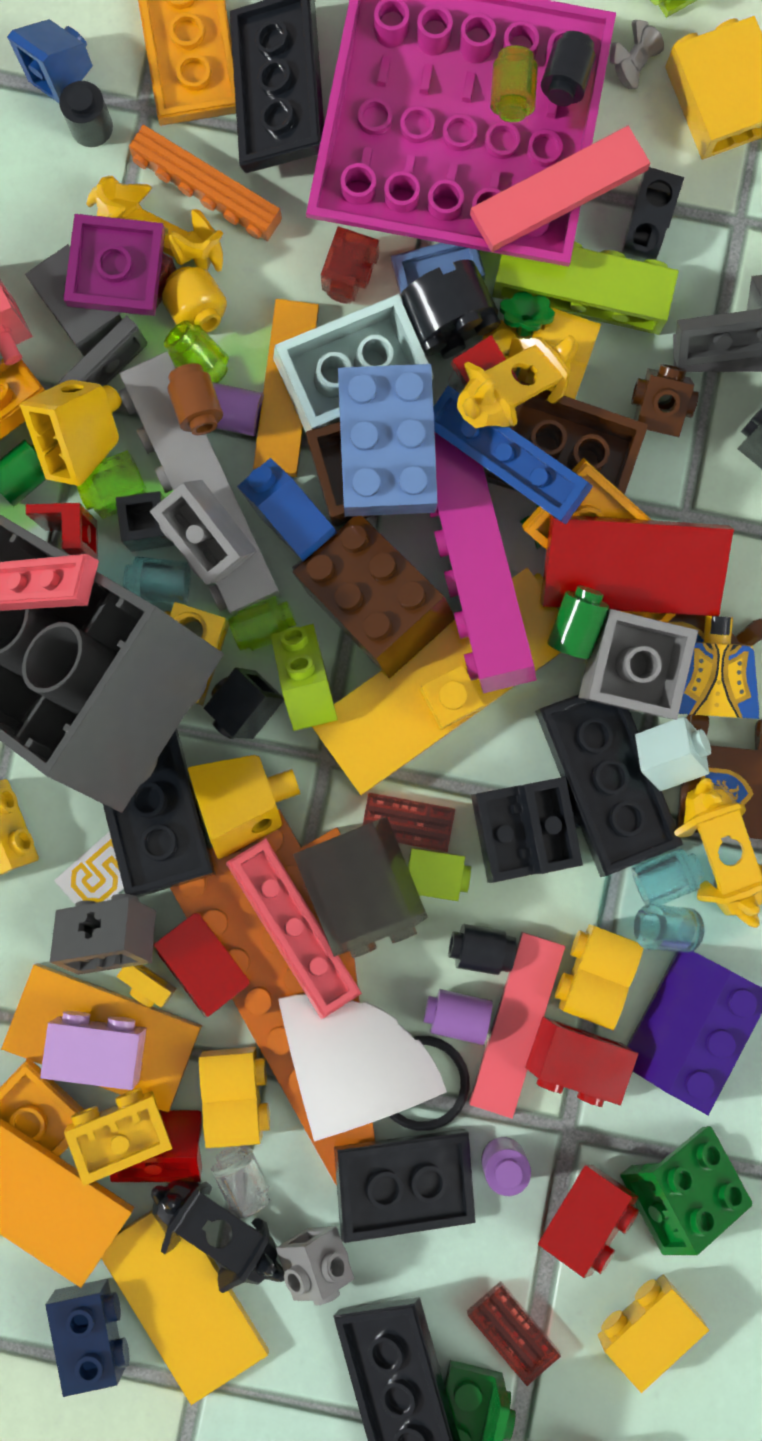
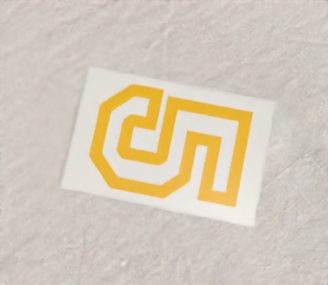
[54,832,124,904]

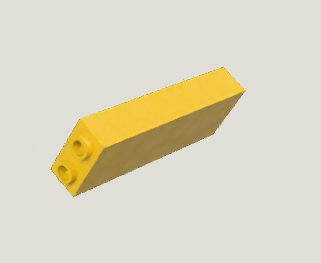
[312,567,562,796]

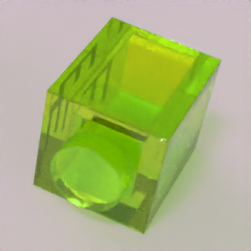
[77,450,148,519]

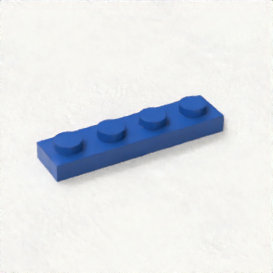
[433,385,593,525]

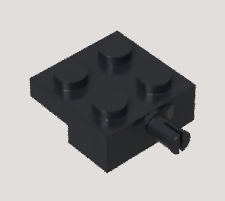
[471,777,583,883]

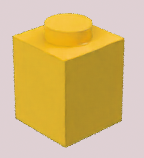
[420,665,484,730]

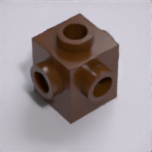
[631,364,699,437]

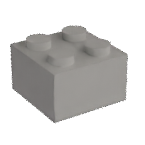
[578,609,698,720]

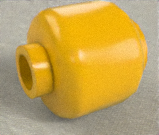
[162,266,227,334]

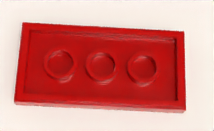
[540,515,734,616]

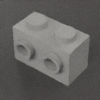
[149,480,257,585]

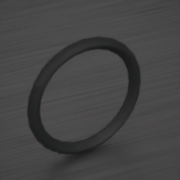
[389,1036,470,1131]

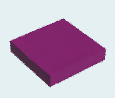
[64,214,166,316]

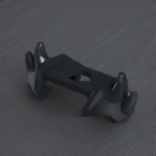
[151,1180,285,1293]

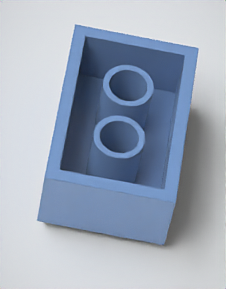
[338,364,438,517]

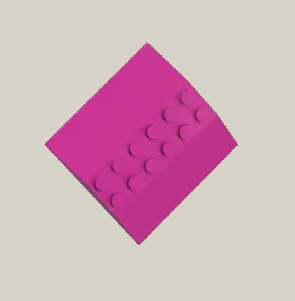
[306,0,616,267]

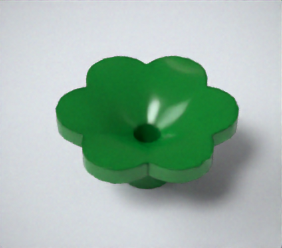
[499,292,555,337]

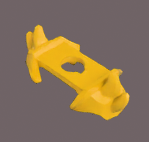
[86,175,223,272]
[457,335,579,429]
[674,778,762,928]

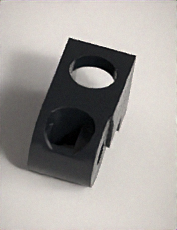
[622,167,684,260]

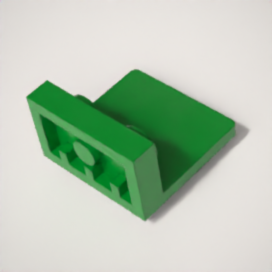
[620,1126,752,1255]
[444,1360,516,1441]

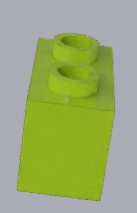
[270,623,338,731]

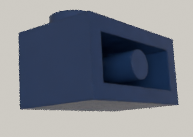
[45,1278,130,1397]

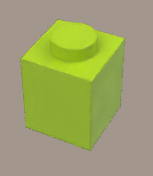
[404,848,472,901]

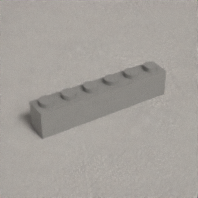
[118,351,281,618]

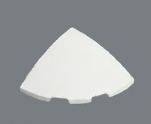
[278,993,447,1141]

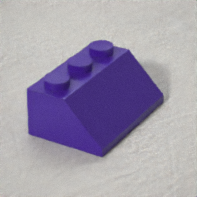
[627,944,762,1116]

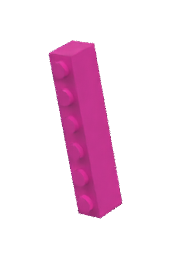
[430,432,537,694]

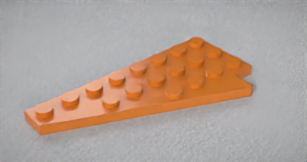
[170,809,375,1186]

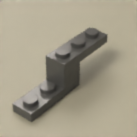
[674,275,762,367]

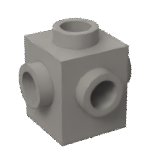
[276,1226,354,1305]

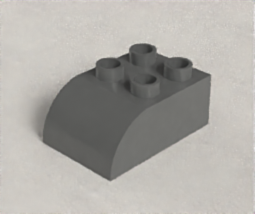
[0,515,224,813]

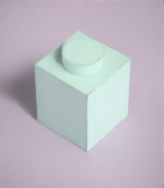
[635,716,711,791]

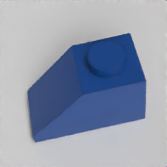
[7,19,93,103]
[237,458,337,561]

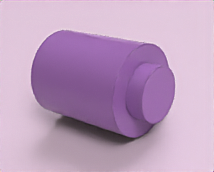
[212,382,264,436]
[423,989,493,1045]
[481,1137,531,1196]

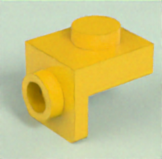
[116,940,177,1008]

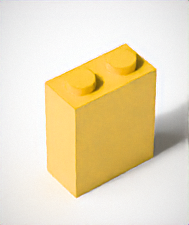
[665,15,762,160]

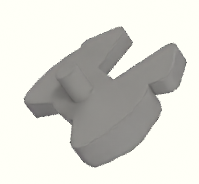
[610,20,664,89]

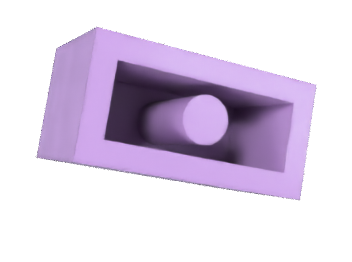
[40,1011,147,1090]

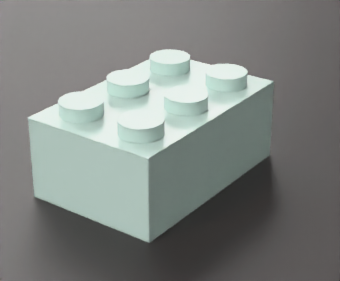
[273,294,434,432]

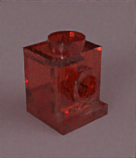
[321,226,379,304]

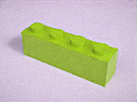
[492,241,679,335]

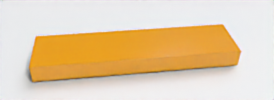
[253,299,319,477]

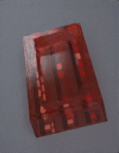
[361,793,455,852]
[467,1281,561,1386]

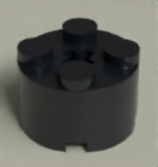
[400,259,501,359]

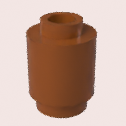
[167,363,223,435]

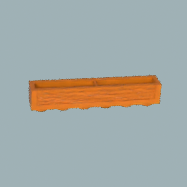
[129,124,282,241]

